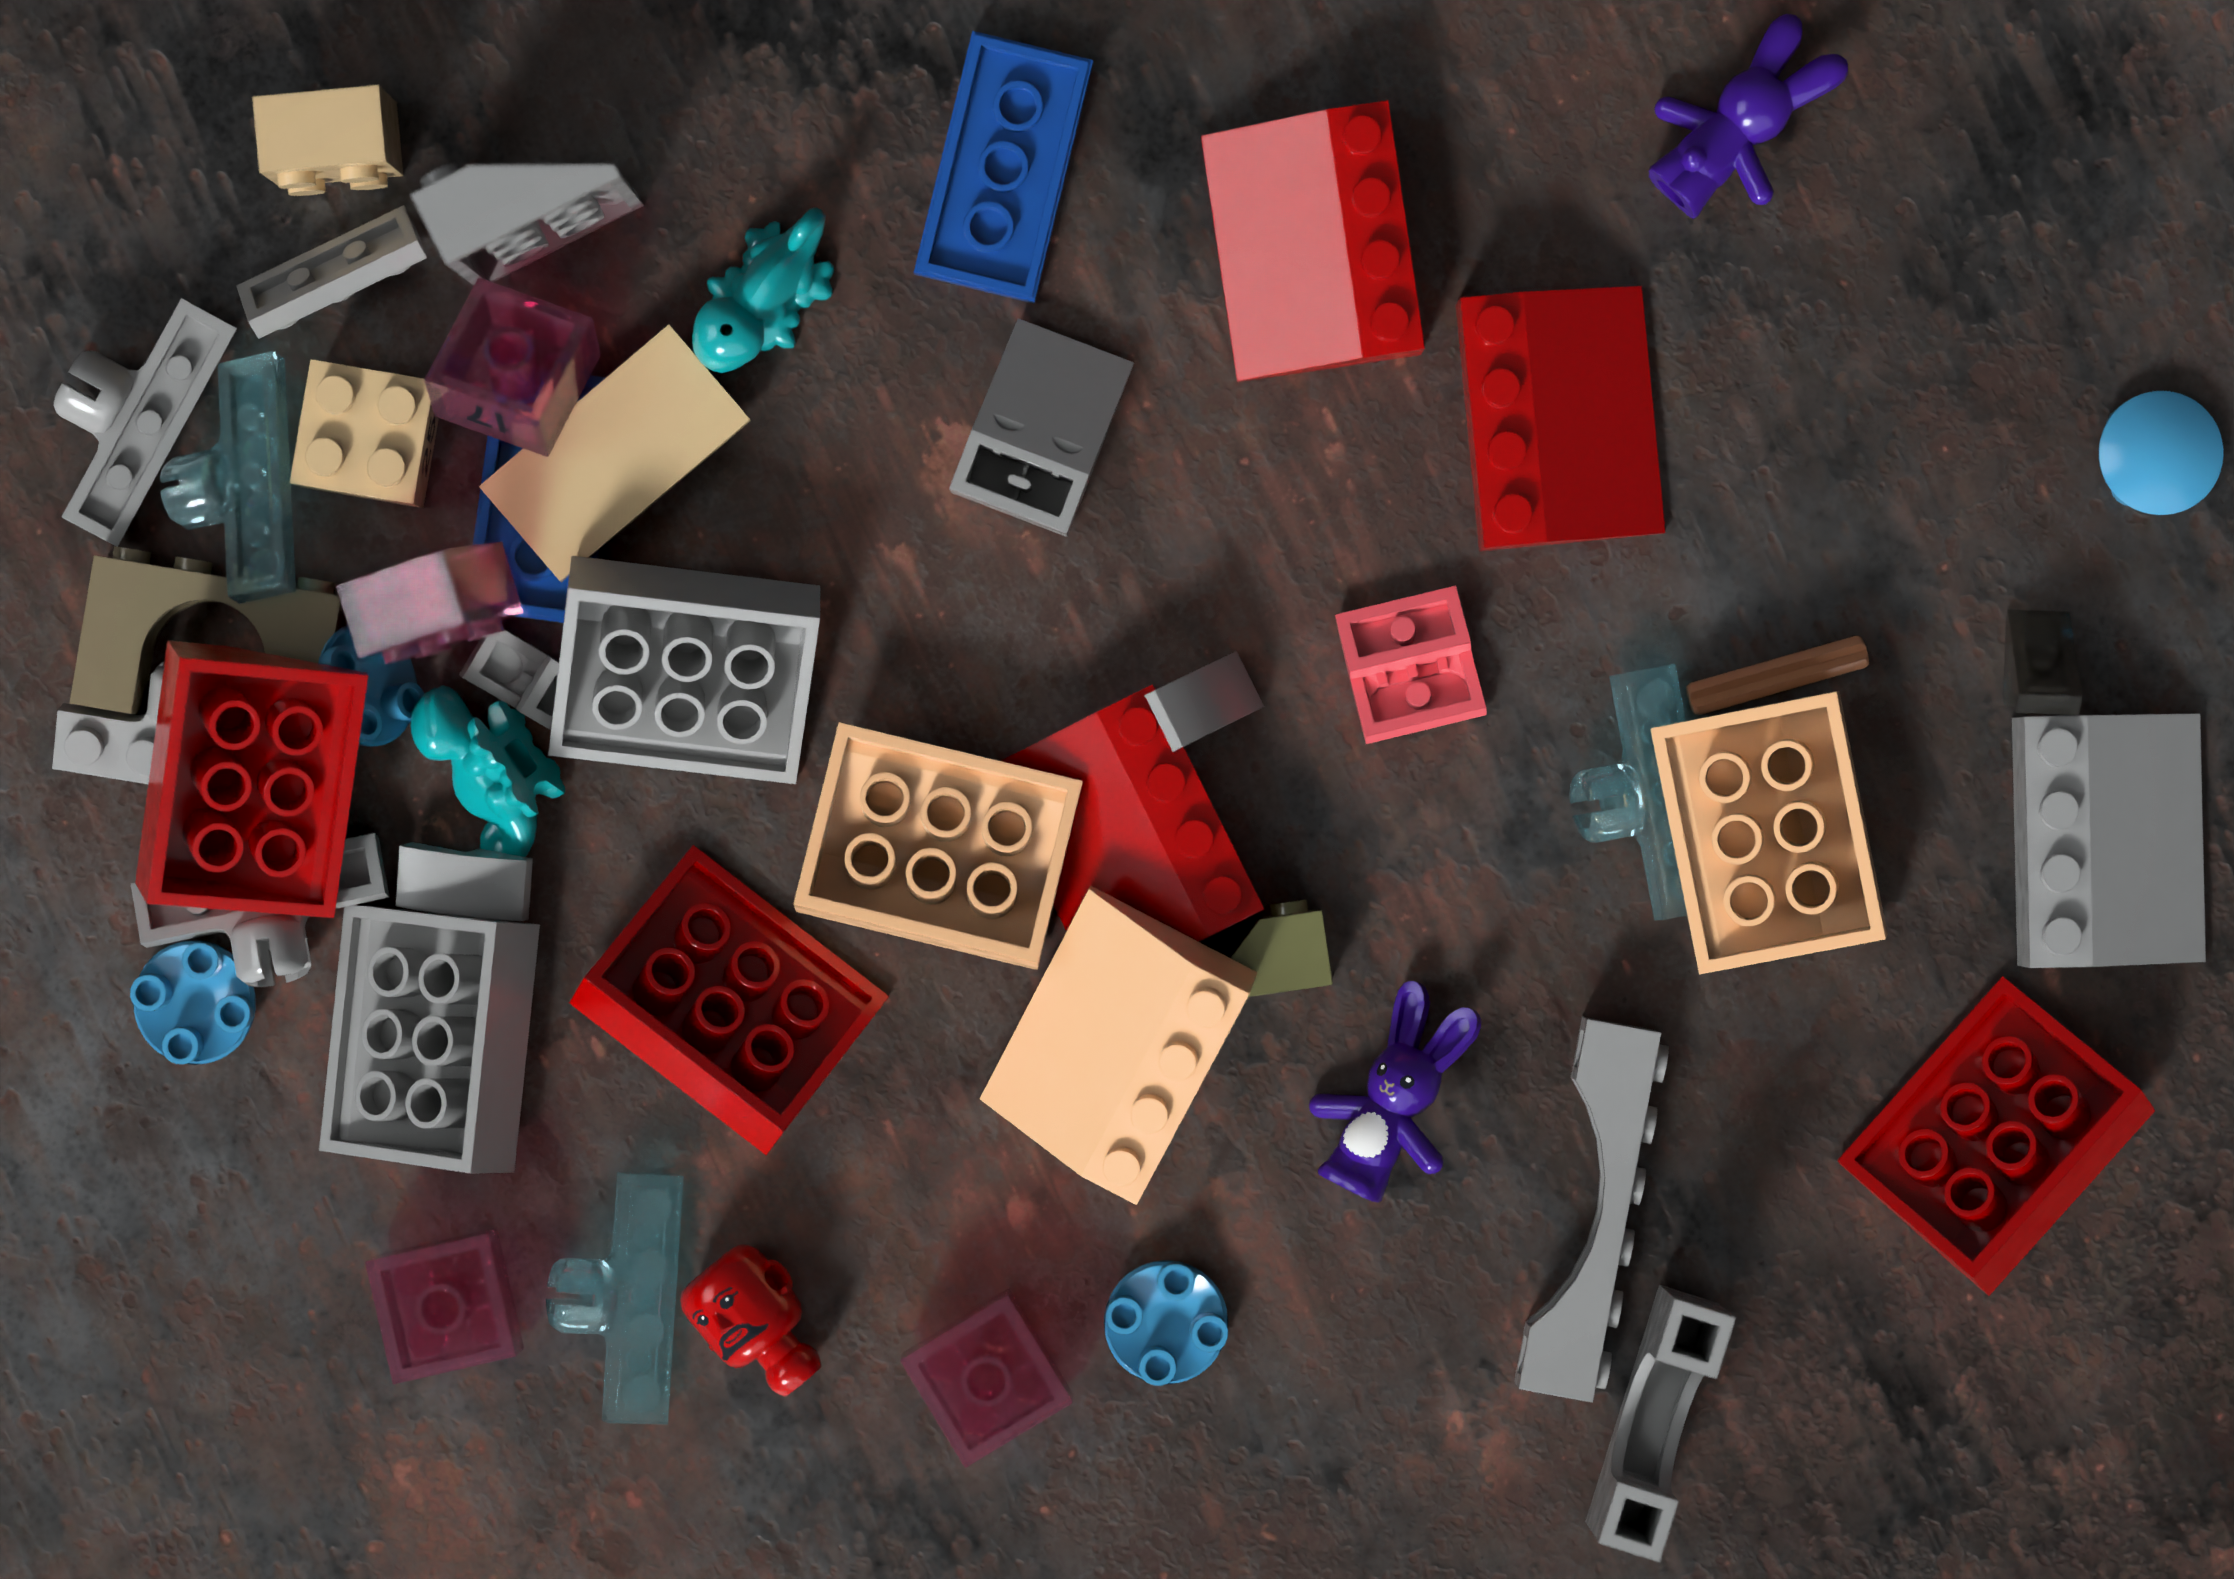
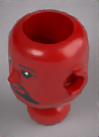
[680,1244,822,1397]

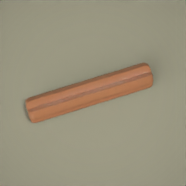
[1686,636,1869,715]

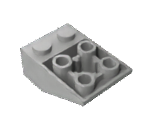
[949,318,1134,537]

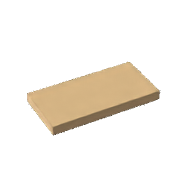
[479,325,751,582]

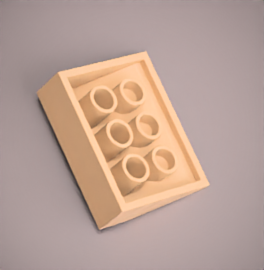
[1650,691,1888,974]
[793,722,1083,970]
[980,886,1258,1205]

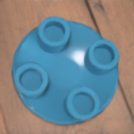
[2099,391,2224,515]
[318,622,424,747]
[130,940,256,1065]
[1104,1260,1228,1386]

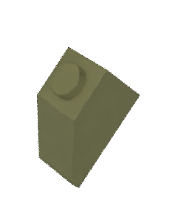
[1229,899,1333,997]

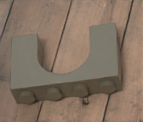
[69,546,350,714]

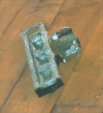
[160,351,296,604]
[1569,664,1687,921]
[546,1172,684,1425]

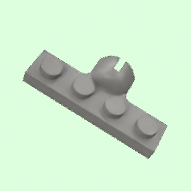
[53,298,237,547]
[52,662,165,784]
[131,833,389,987]

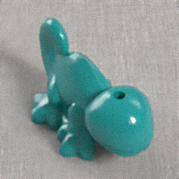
[692,207,834,373]
[410,685,566,857]

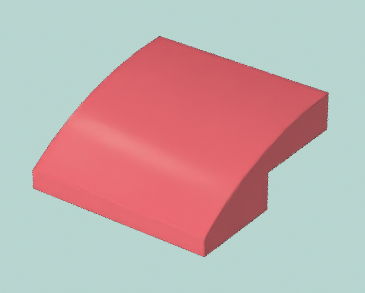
[1335,585,1487,744]

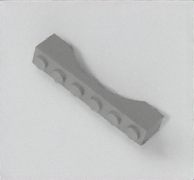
[1514,1017,1669,1403]

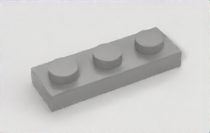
[237,205,427,339]

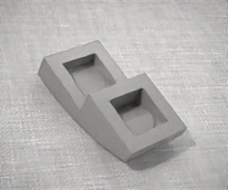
[459,621,559,730]
[1145,651,1264,752]
[396,842,533,921]

